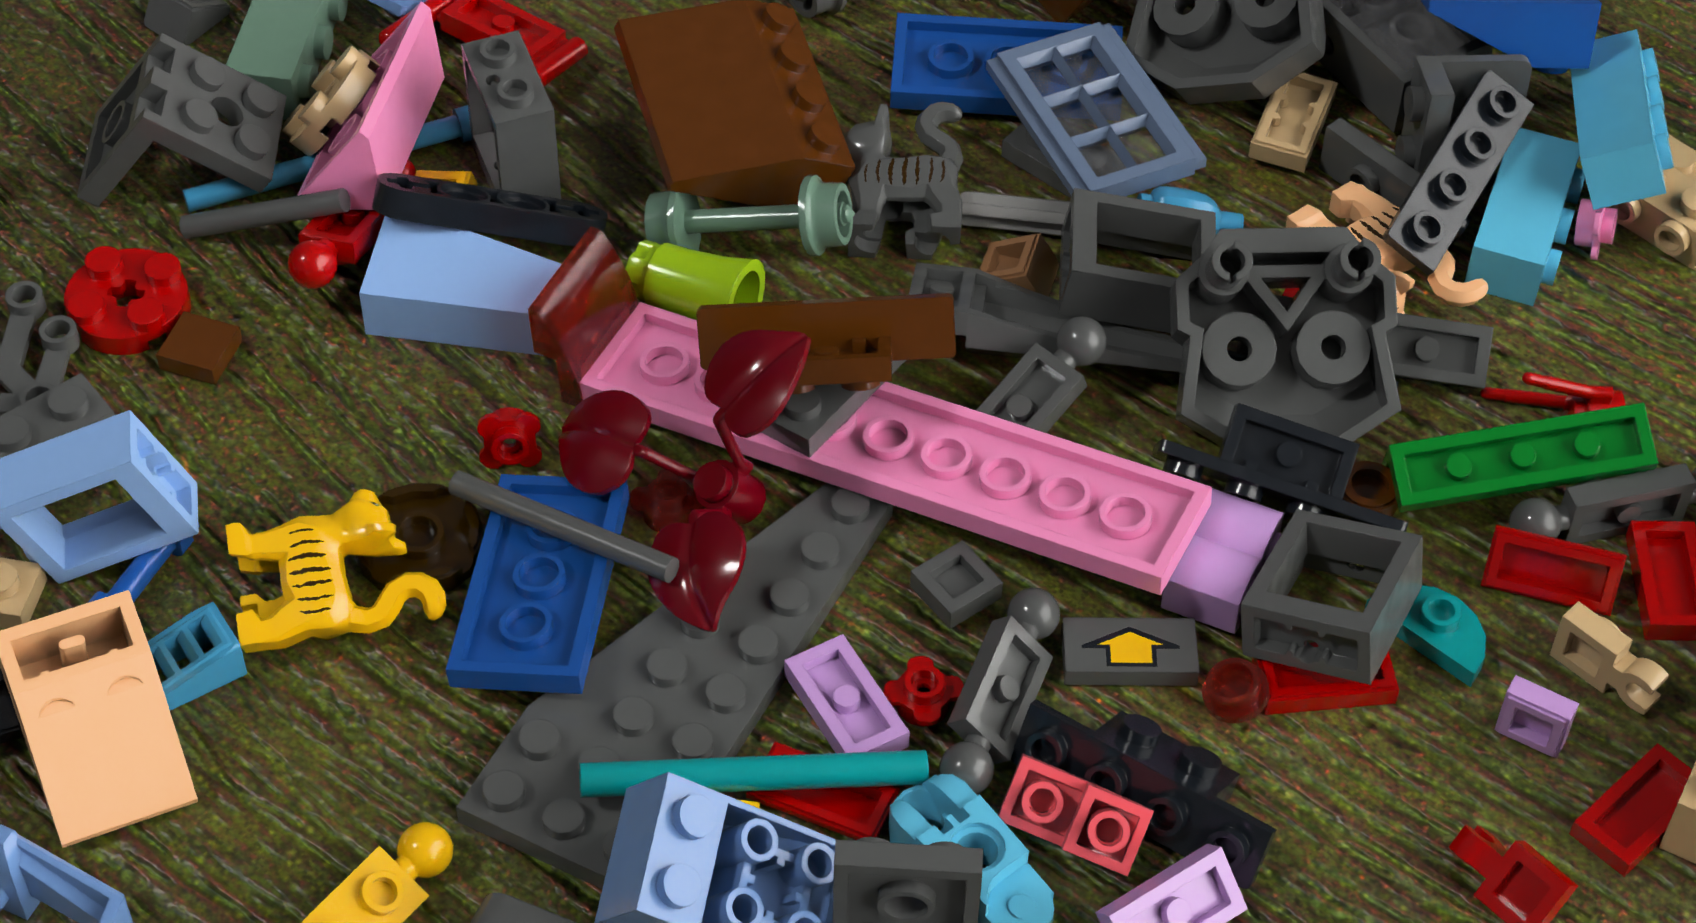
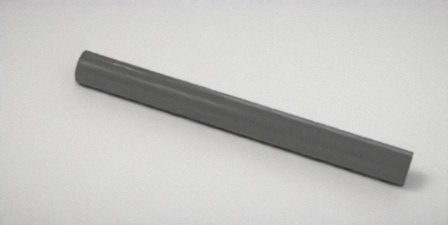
[448,471,679,583]

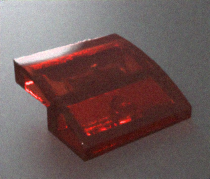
[528,226,639,407]

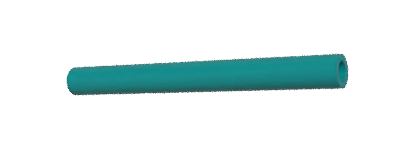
[579,750,929,798]

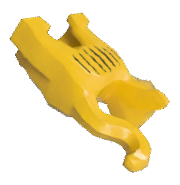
[225,489,447,653]

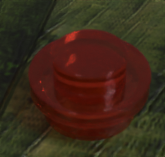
[1202,658,1270,723]

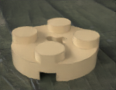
[281,45,380,156]

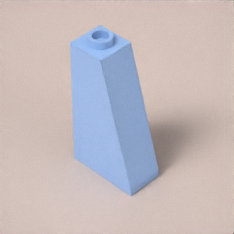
[359,216,602,360]

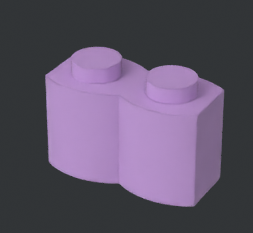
[1161,488,1284,634]

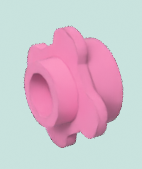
[1574,198,1618,260]

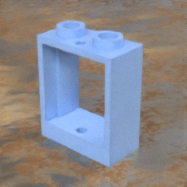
[0,410,199,584]

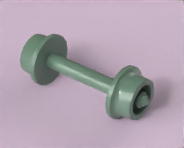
[644,174,855,256]

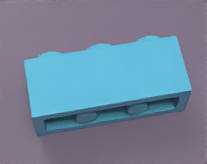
[1464,128,1585,306]

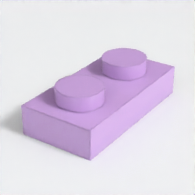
[784,634,910,753]
[1095,844,1248,923]

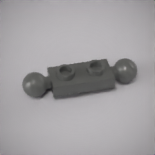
[976,316,1107,433]
[1509,463,1696,544]
[939,587,1060,795]

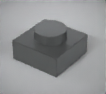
[910,540,1003,629]

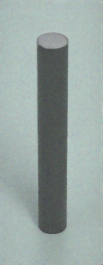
[179,188,351,239]

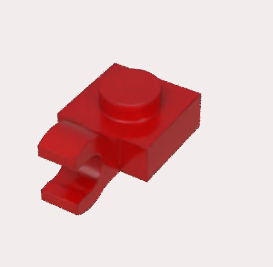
[1448,825,1578,923]

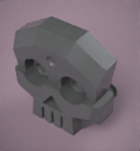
[1126,0,1326,105]
[1169,227,1402,446]

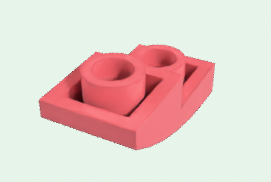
[998,753,1154,877]

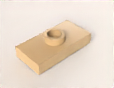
[1248,72,1338,173]

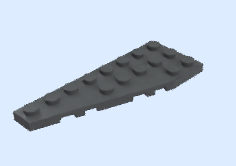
[456,483,893,889]

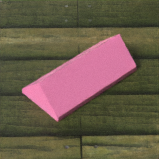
[297,1,445,210]

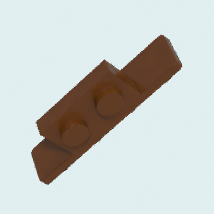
[696,293,956,394]

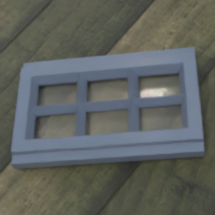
[986,22,1207,197]

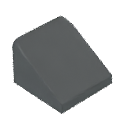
[144,0,231,45]

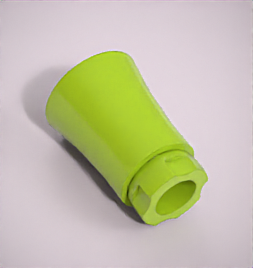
[624,240,765,320]

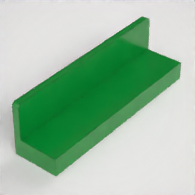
[1382,402,1659,513]

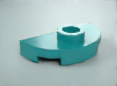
[1365,585,1486,688]

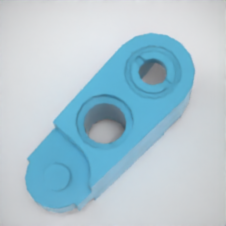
[889,774,1054,923]

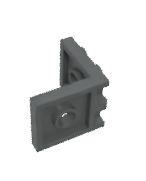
[77,32,287,207]
[833,837,983,923]

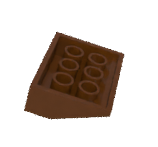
[614,0,856,206]

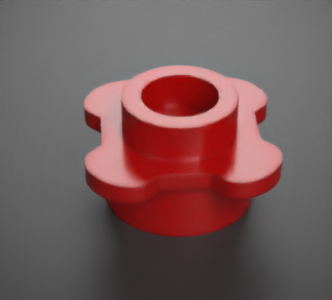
[477,407,542,469]
[883,656,964,726]

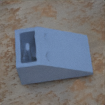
[594,772,836,923]

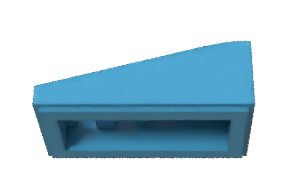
[148,602,247,711]

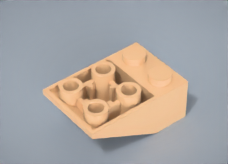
[0,590,198,848]

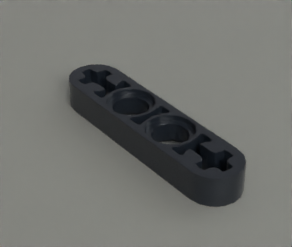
[372,173,608,248]

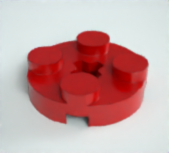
[64,246,191,355]

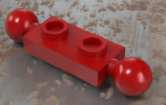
[288,159,416,289]

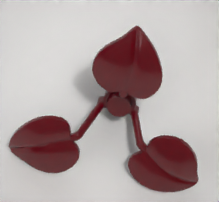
[558,329,811,632]

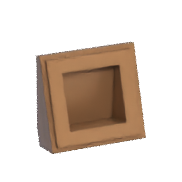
[980,233,1059,297]

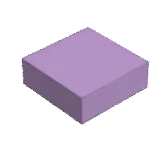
[1494,675,1579,758]

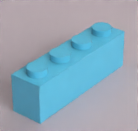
[1570,29,1674,210]

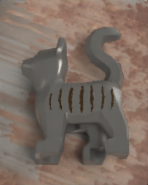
[843,102,963,260]

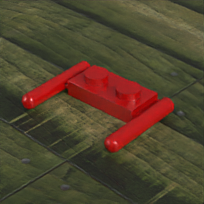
[379,0,588,86]

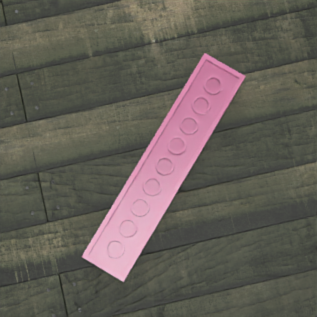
[579,302,1212,596]

